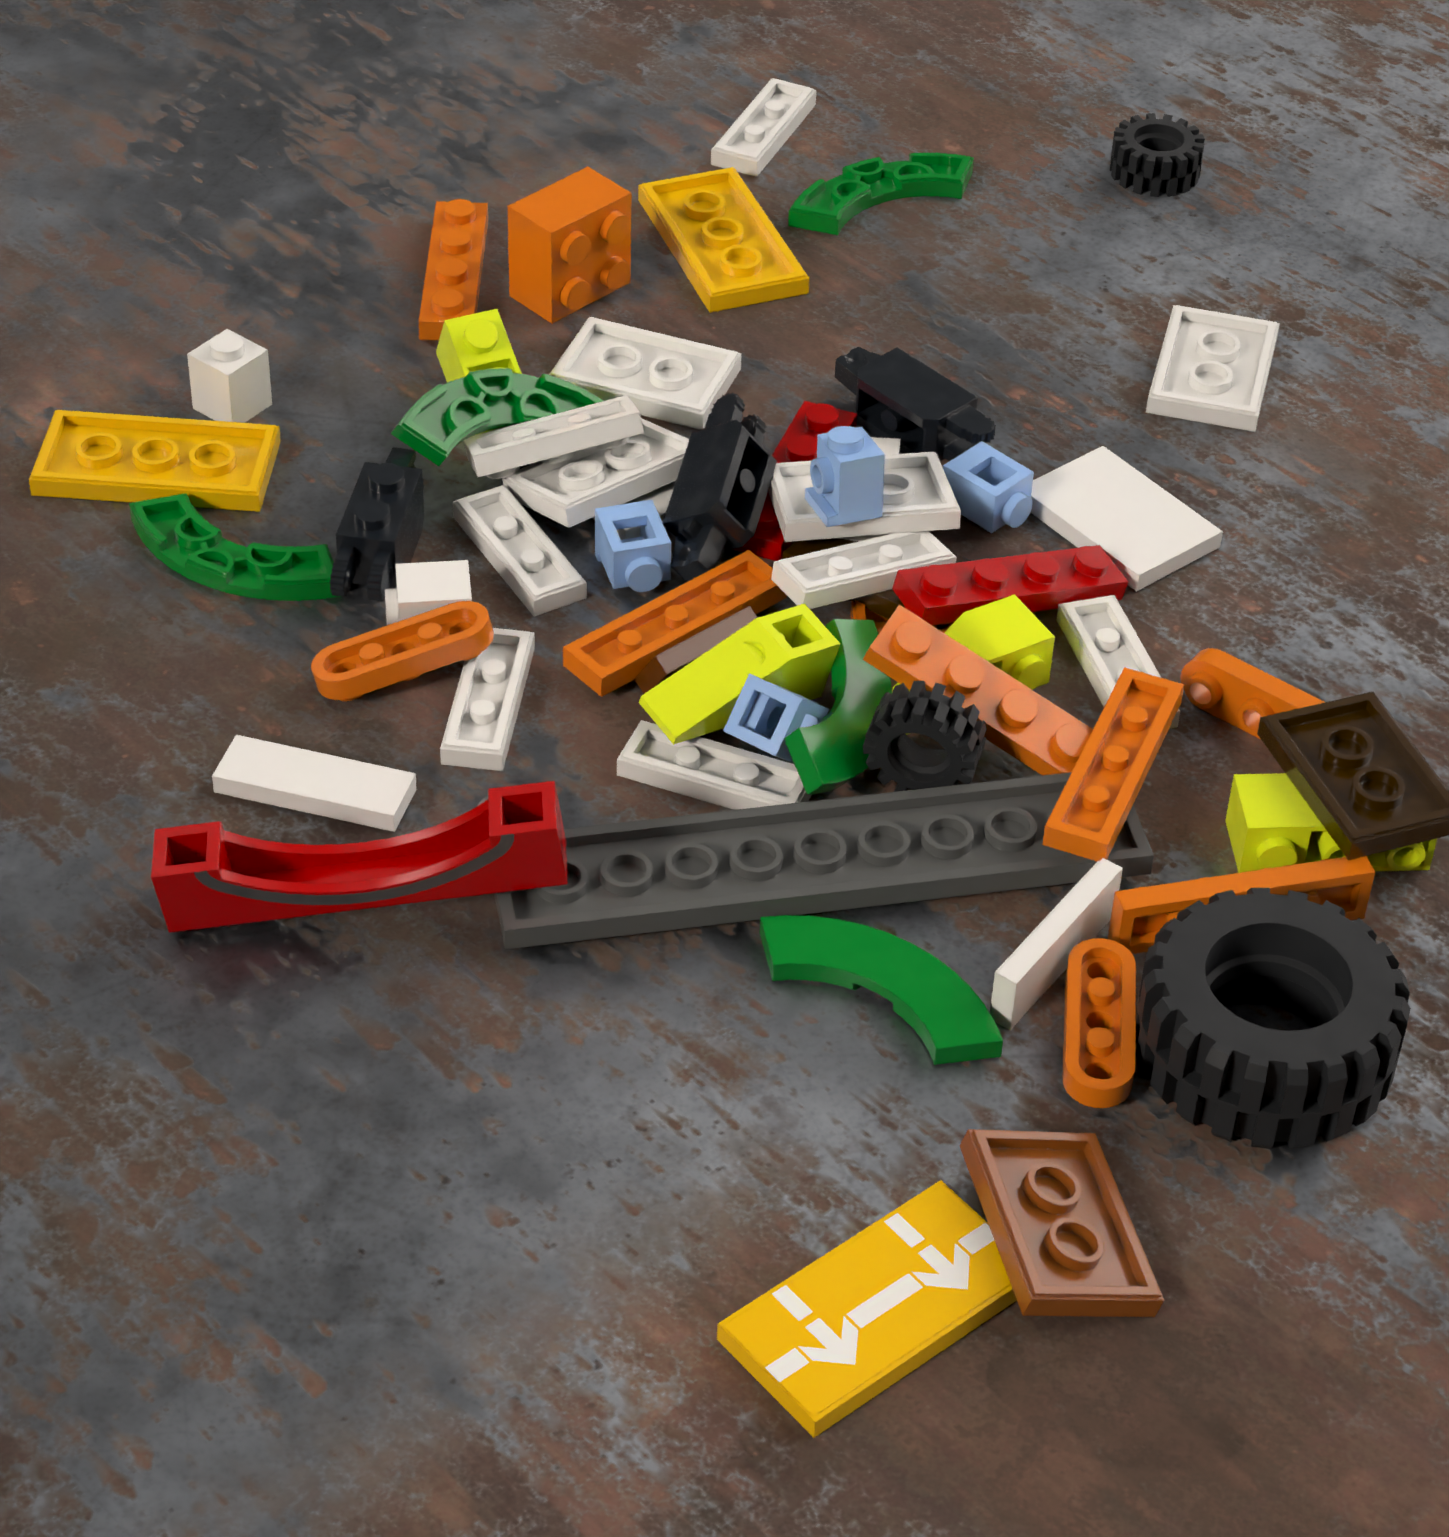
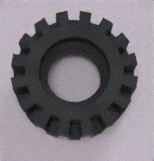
[1110,113,1205,197]
[863,681,986,792]

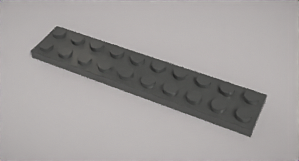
[494,772,1154,949]

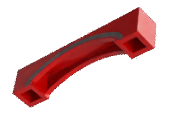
[151,781,568,933]

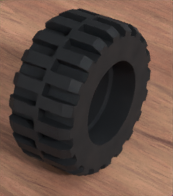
[1135,888,1411,1149]

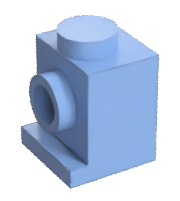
[805,426,885,527]
[943,441,1034,533]
[595,499,671,592]
[723,673,829,763]

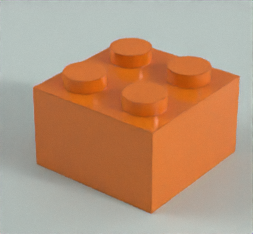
[507,166,632,324]

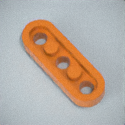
[311,601,494,701]
[1180,648,1325,739]
[1063,938,1136,1108]

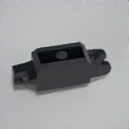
[835,347,996,461]
[663,392,777,580]
[330,447,424,602]

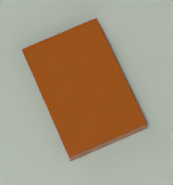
[960,1129,1165,1317]

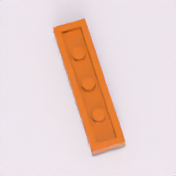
[419,199,488,340]
[563,550,787,697]
[863,604,1093,775]
[1042,667,1184,861]
[1107,856,1375,954]

